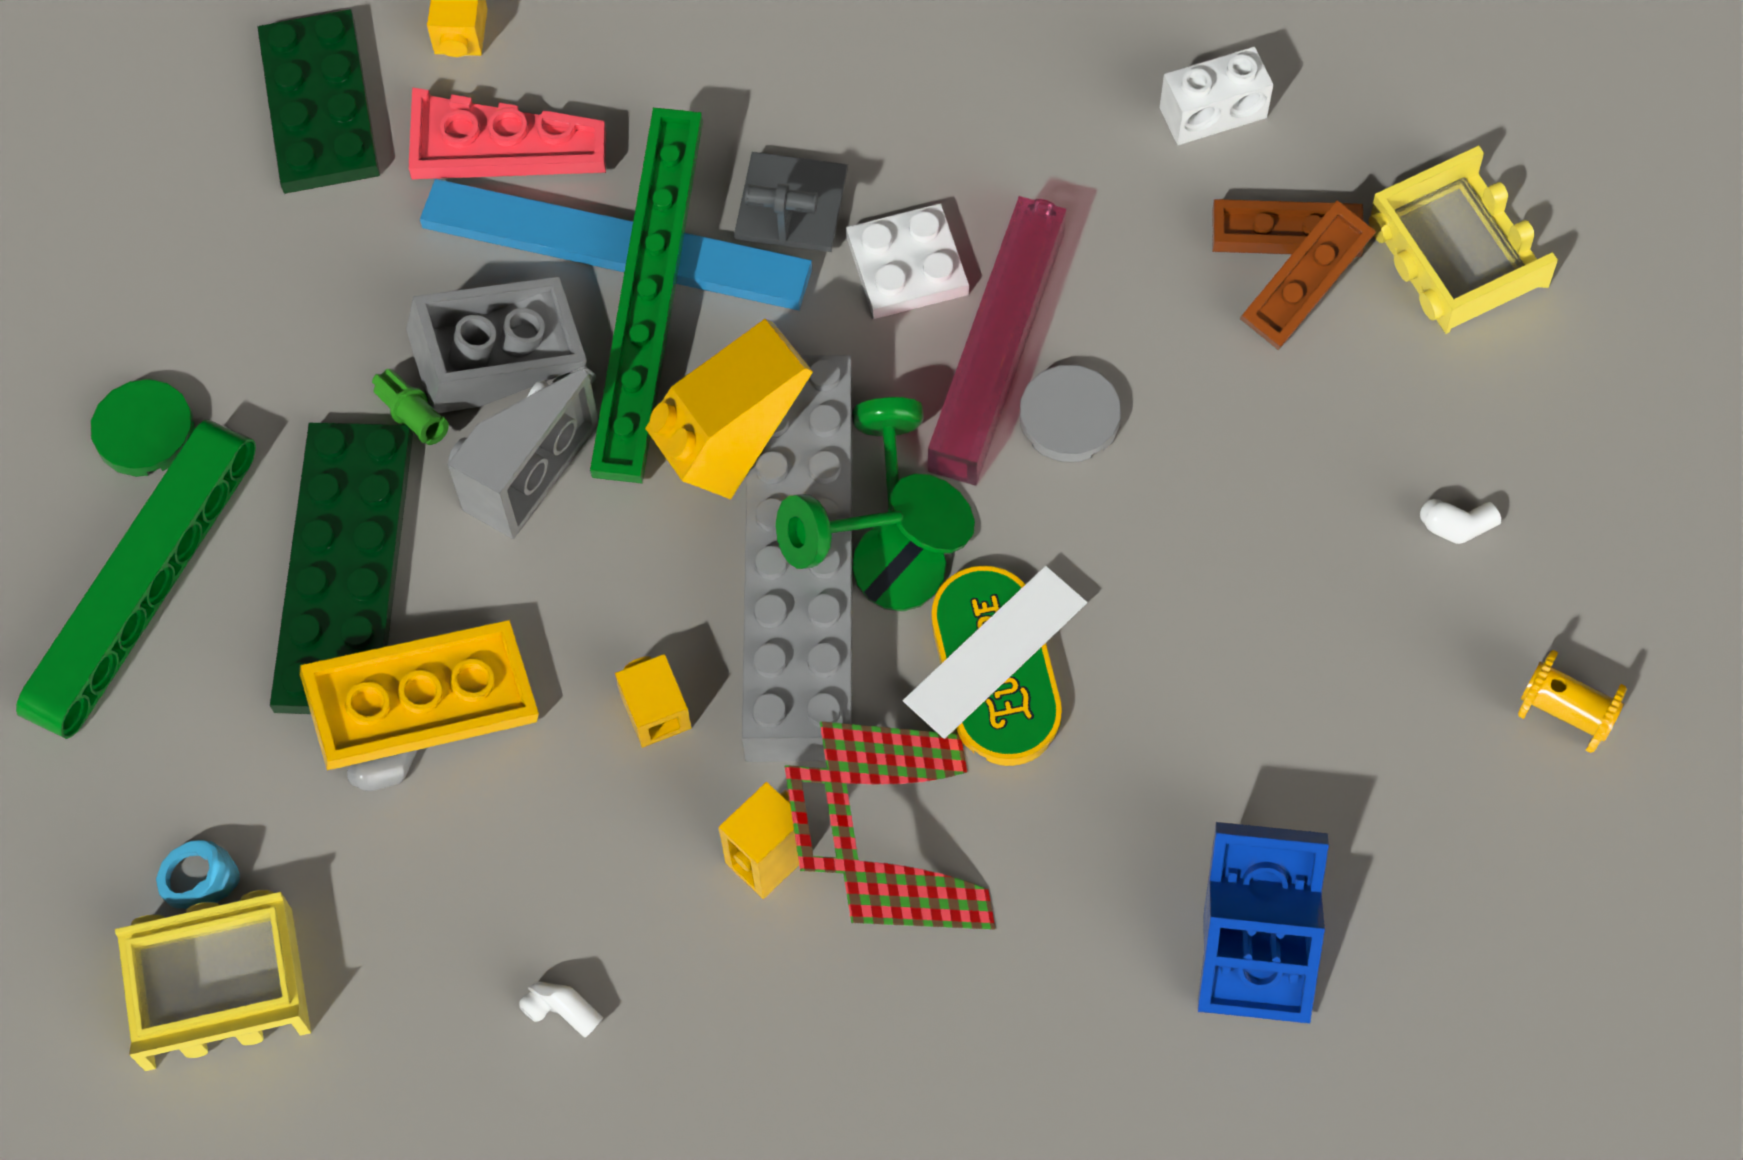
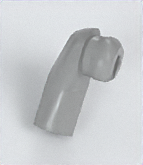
[347,750,417,791]

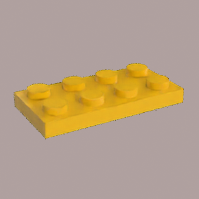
[300,620,539,771]

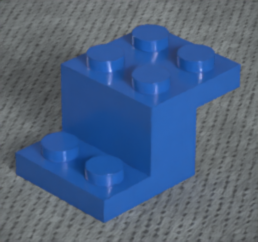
[1198,822,1329,1024]

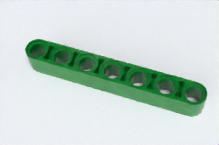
[16,419,256,739]

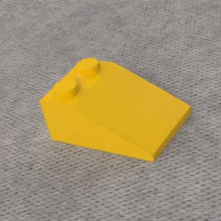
[645,319,813,500]

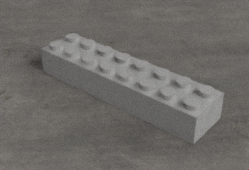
[742,355,852,762]

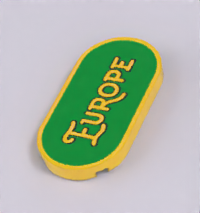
[931,566,1062,766]

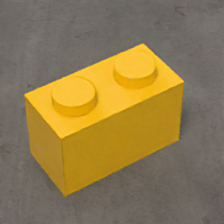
[718,781,807,900]

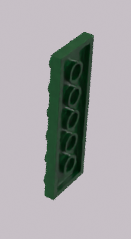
[270,422,413,714]

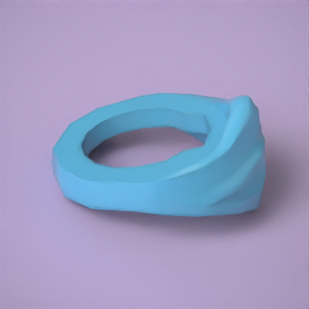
[156,840,240,910]

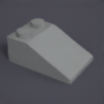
[406,276,587,413]
[447,369,599,539]

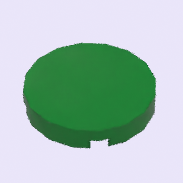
[91,379,195,477]

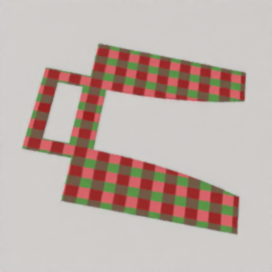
[784,721,995,930]

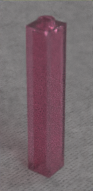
[928,196,1067,486]

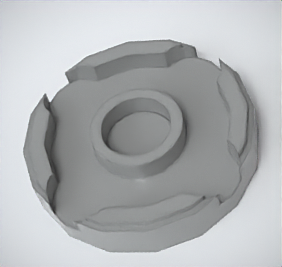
[1020,365,1121,462]

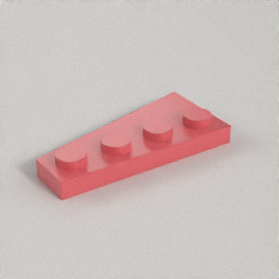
[409,87,606,180]

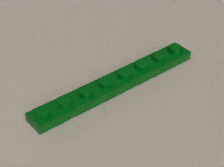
[590,107,703,484]

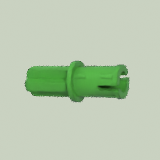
[372,369,449,445]

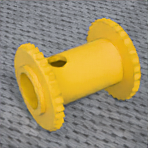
[1518,650,1627,753]

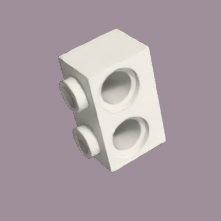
[1159,47,1273,146]

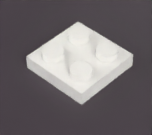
[846,203,969,319]

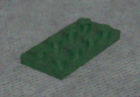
[257,9,380,194]

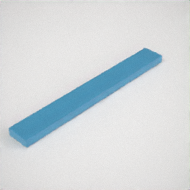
[420,179,812,311]

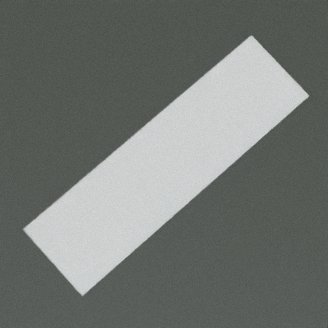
[902,566,1088,739]

